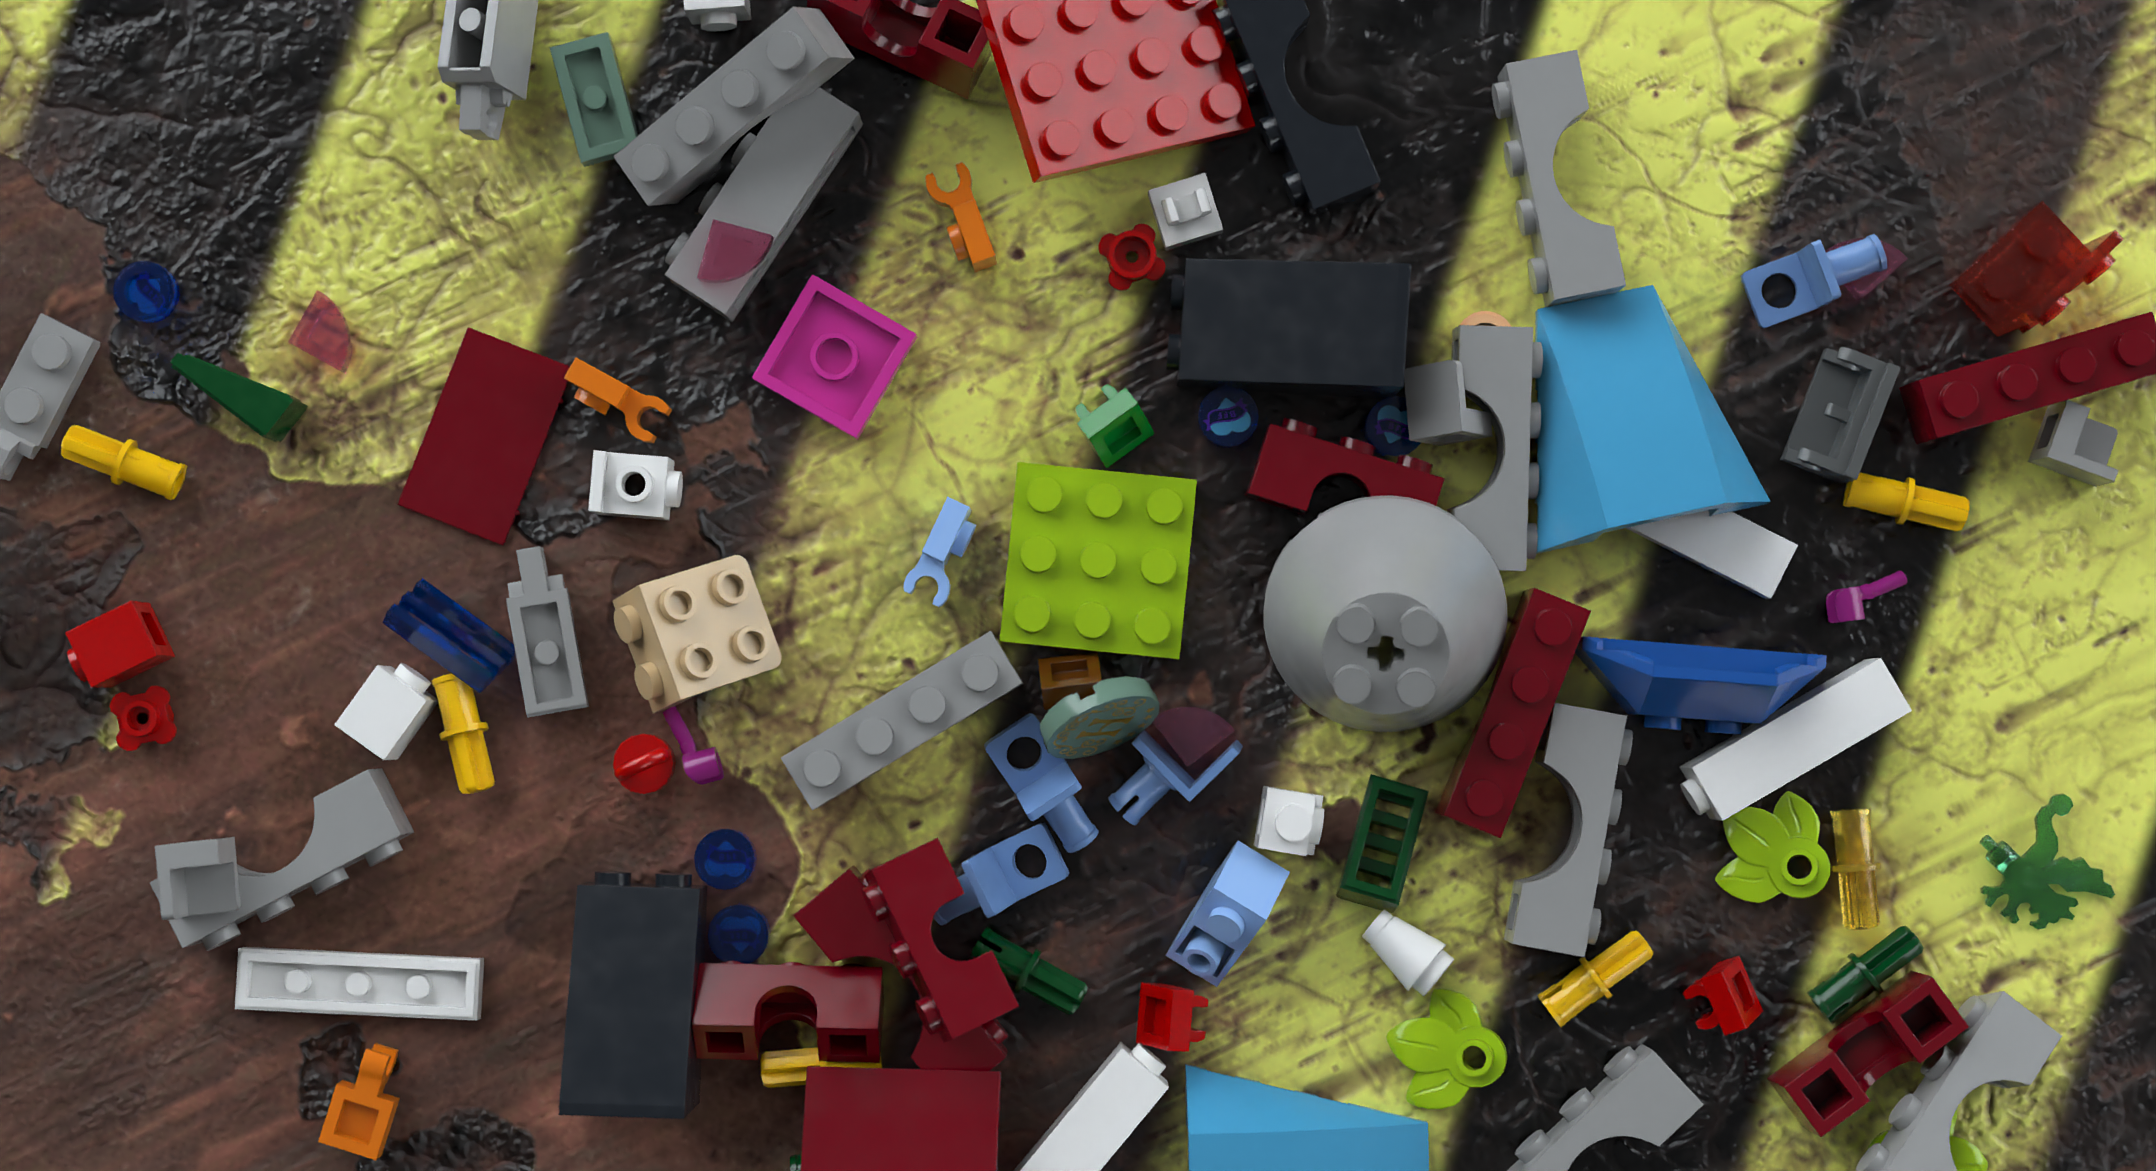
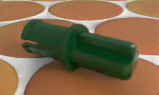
[968,926,1088,1015]
[1807,926,1924,1024]

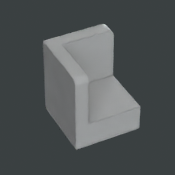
[1404,359,1493,446]
[2028,400,2118,487]
[155,837,241,920]

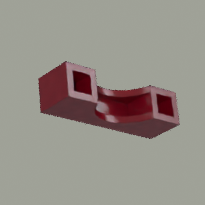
[1899,312,2156,445]
[1435,588,1591,838]
[793,865,1009,1071]

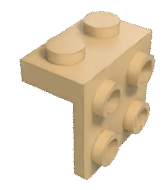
[612,555,782,713]

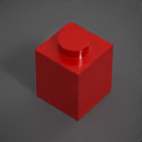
[65,600,175,688]

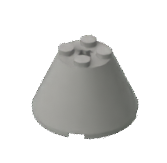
[1263,495,1507,732]

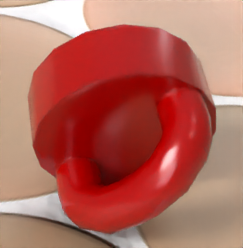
[613,734,676,794]

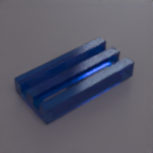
[382,578,516,693]

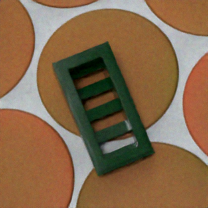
[170,353,308,442]
[1336,774,1429,913]

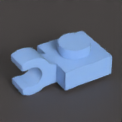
[903,497,976,608]

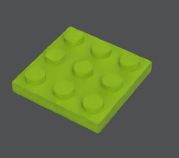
[1000,462,1197,660]

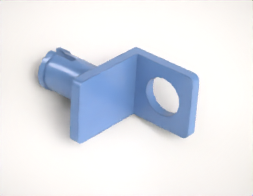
[1741,234,1887,328]
[984,713,1099,853]
[1108,730,1243,825]
[933,823,1069,925]

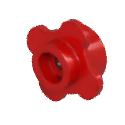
[1098,223,1166,291]
[110,685,177,751]

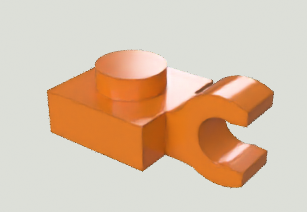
[926,162,997,272]
[564,357,672,443]
[318,1043,400,1160]

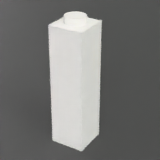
[1680,658,1912,821]
[1014,1042,1169,1171]

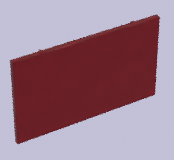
[397,327,570,546]
[801,1066,1001,1171]

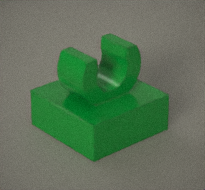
[1076,384,1155,468]

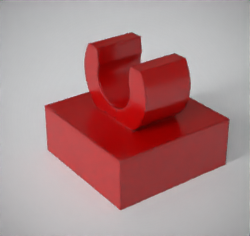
[1683,955,1763,1036]
[1136,982,1208,1052]

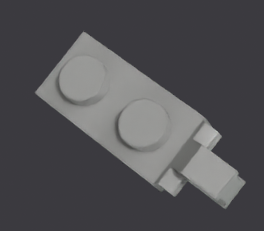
[0,313,101,481]
[506,546,589,718]

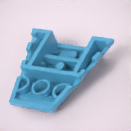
[1535,285,1771,554]
[1185,1064,1429,1171]

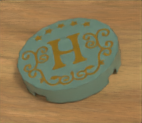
[1040,676,1160,759]

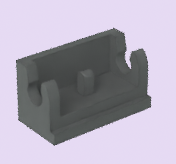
[1780,347,1901,484]

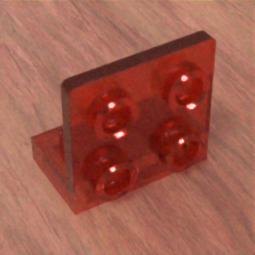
[1948,201,2124,337]

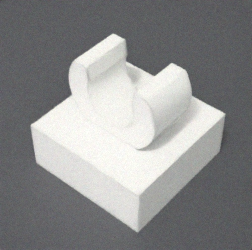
[1148,173,1223,251]

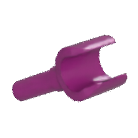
[1826,571,1907,623]
[662,706,724,785]

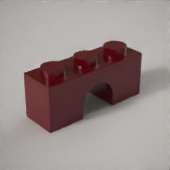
[807,0,992,100]
[1245,418,1445,515]
[861,838,1019,1042]
[692,961,884,1063]
[1767,970,1969,1137]

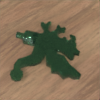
[1980,793,2115,930]

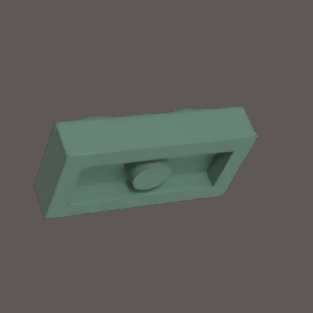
[550,32,638,167]

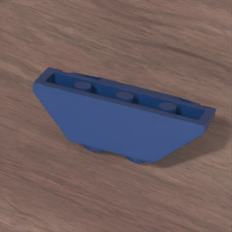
[1575,636,1826,735]

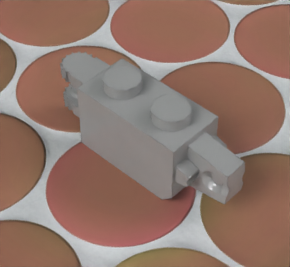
[437,0,539,140]

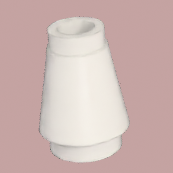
[1362,909,1455,996]

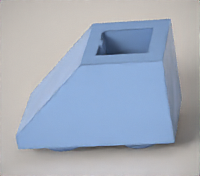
[1165,841,1290,987]

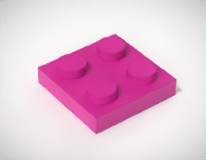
[752,274,917,440]

